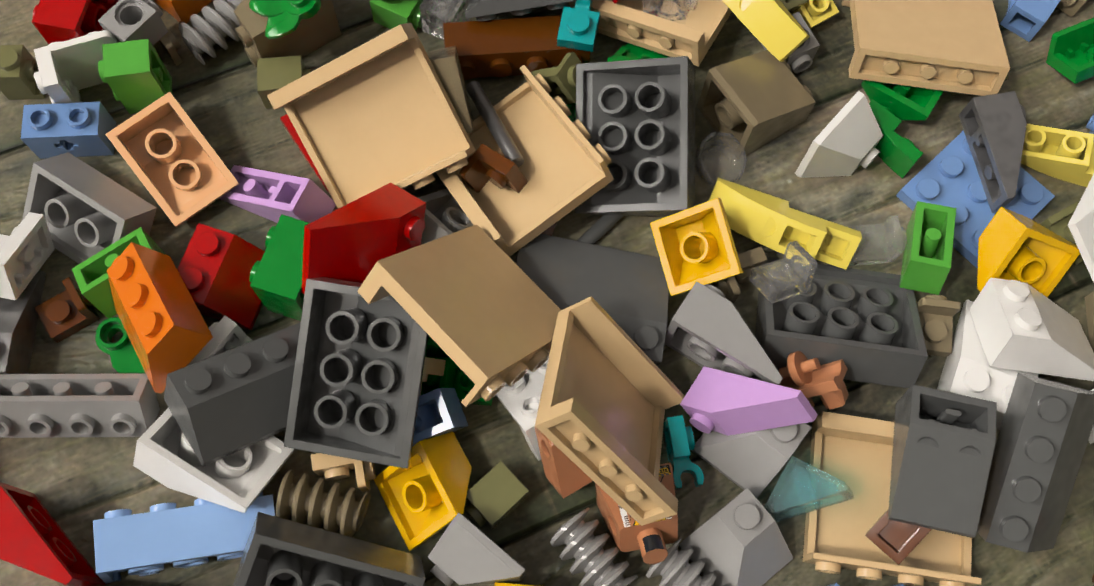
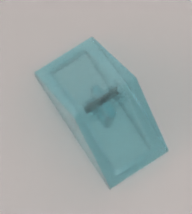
[764,456,854,522]

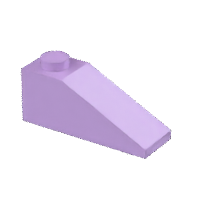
[219,165,336,223]
[680,366,818,436]

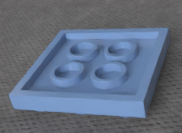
[896,130,1055,269]

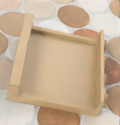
[569,0,732,67]
[842,0,1010,96]
[267,23,475,209]
[436,65,614,257]
[357,224,561,407]
[535,296,685,526]
[803,411,982,586]

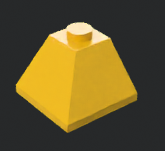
[650,198,743,296]
[977,207,1080,298]
[374,432,472,551]

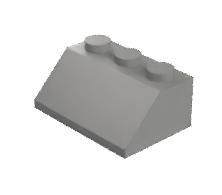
[22,152,157,264]

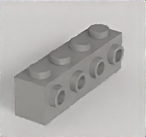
[0,373,160,438]

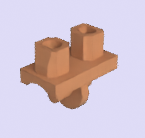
[779,351,849,410]

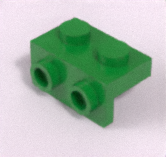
[1046,17,1094,84]

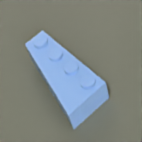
[93,491,275,584]

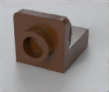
[459,143,528,193]
[35,277,100,343]
[865,509,932,565]

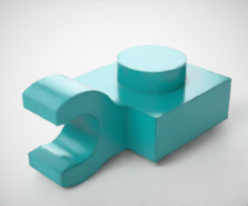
[557,0,600,52]
[663,415,704,490]

